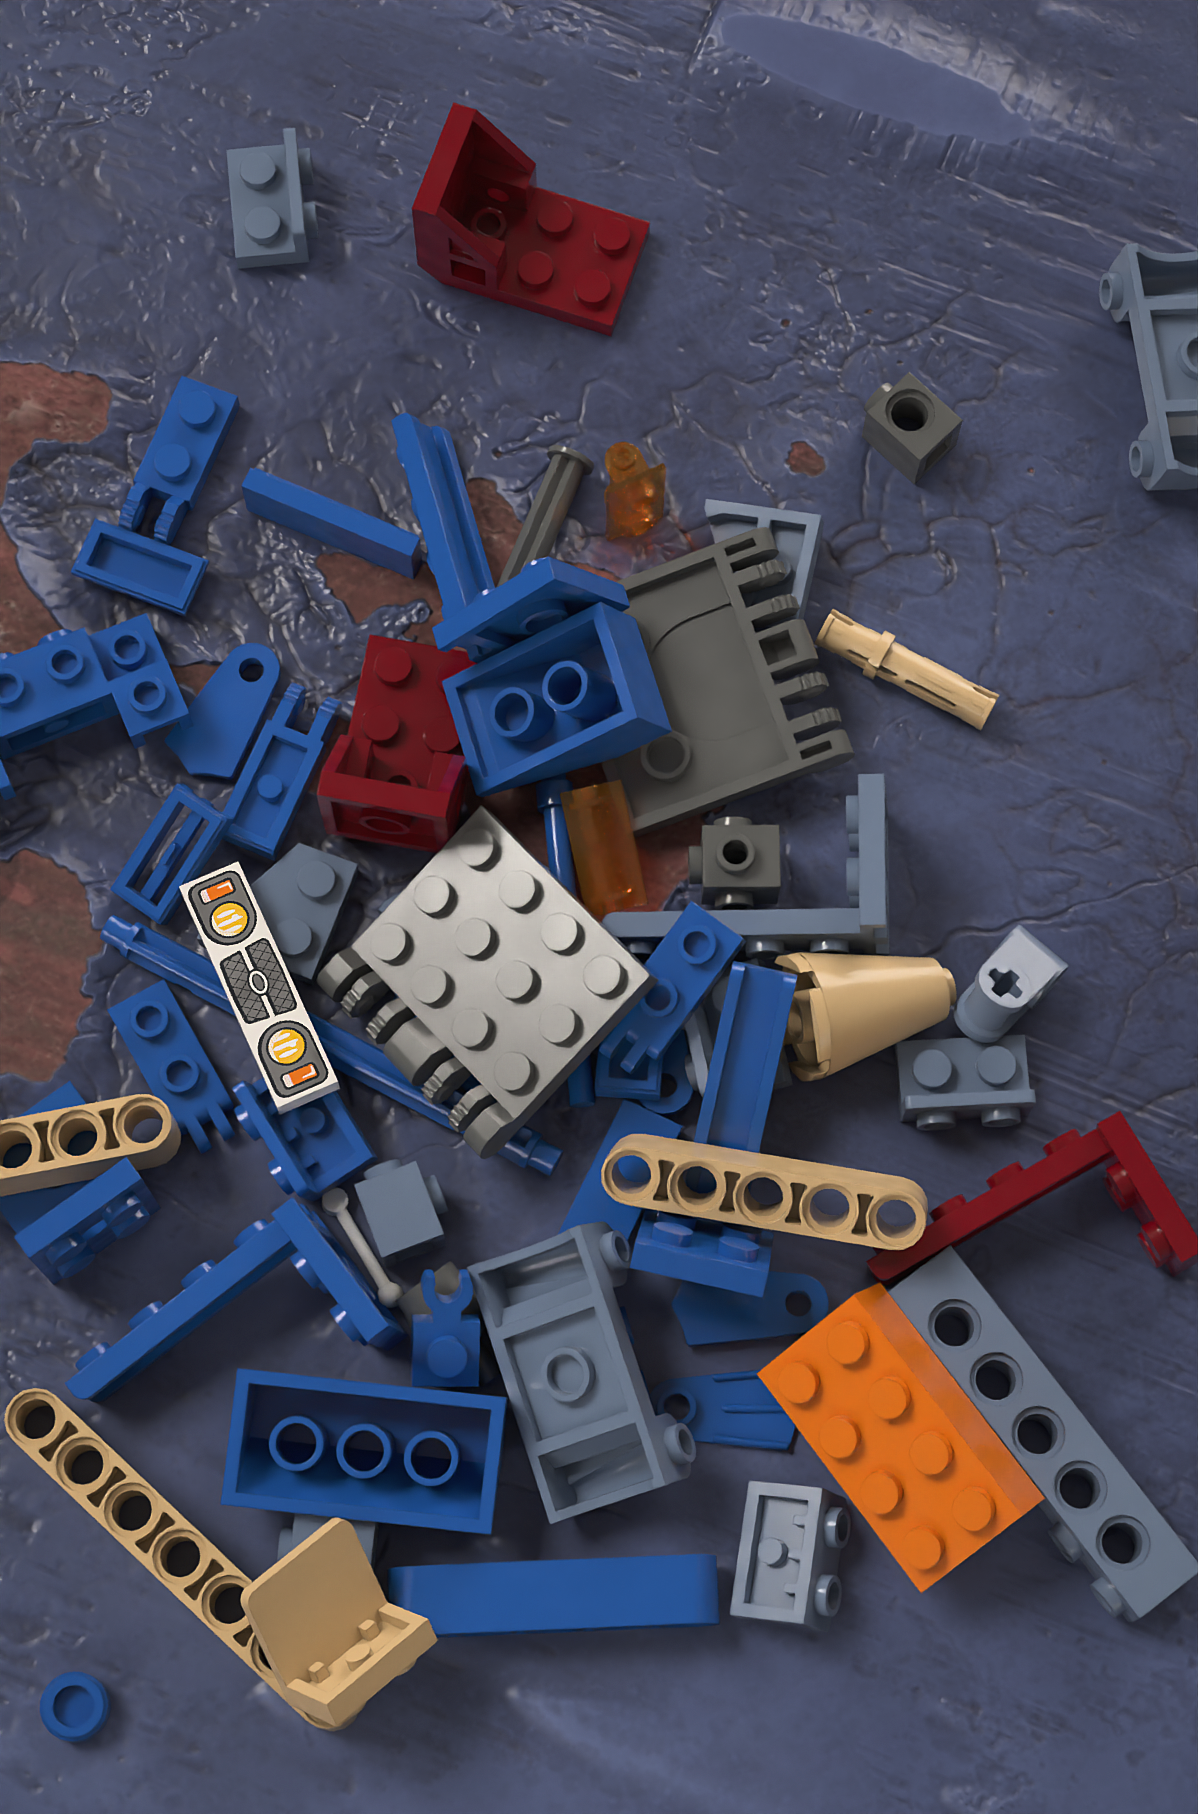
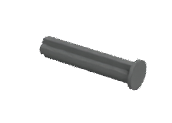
[496,445,595,588]

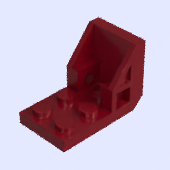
[412,102,650,336]
[316,634,477,853]

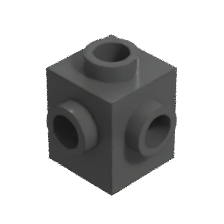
[688,817,781,910]

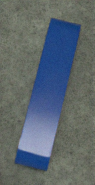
[387,1554,720,1638]

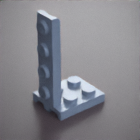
[602,773,890,962]

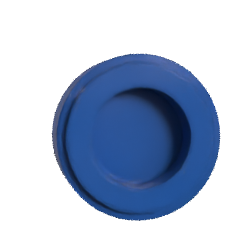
[40,1671,111,1742]

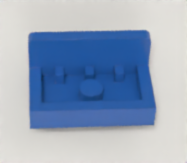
[232,1077,378,1202]

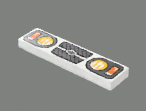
[179,862,340,1115]

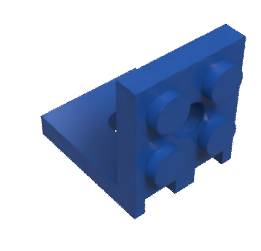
[0,1081,161,1285]

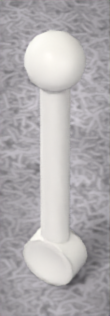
[322,1188,403,1308]

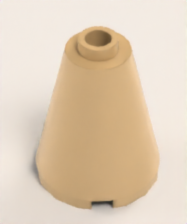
[774,952,956,1082]

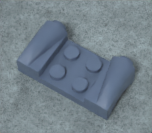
[1099,243,1198,491]
[467,1221,696,1524]

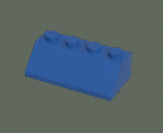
[220,1368,509,1535]

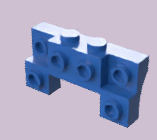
[0,613,193,801]

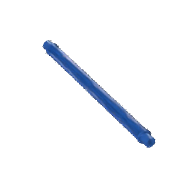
[100,915,564,1176]

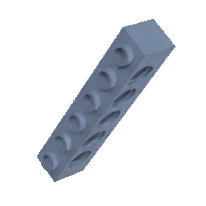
[888,1245,1198,1623]

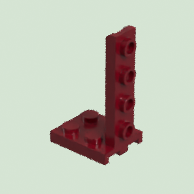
[866,1111,1198,1286]

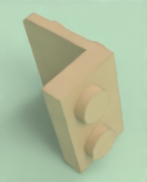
[240,1518,438,1727]

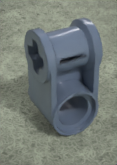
[954,924,1069,1043]

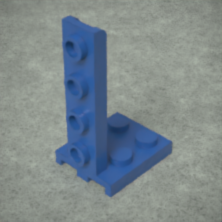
[391,413,630,663]
[630,961,798,1298]
[65,1197,408,1403]

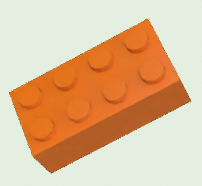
[757,1282,1045,1593]

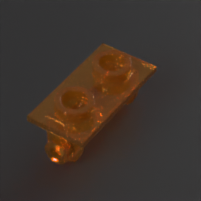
[604,442,666,541]
[560,780,649,916]

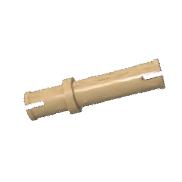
[815,609,999,731]

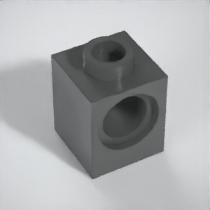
[862,372,963,484]

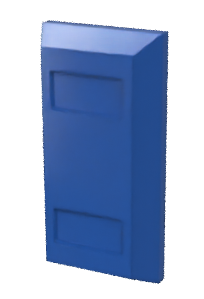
[71,518,209,616]

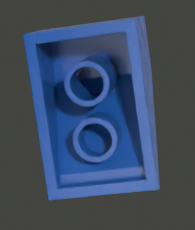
[442,602,672,797]

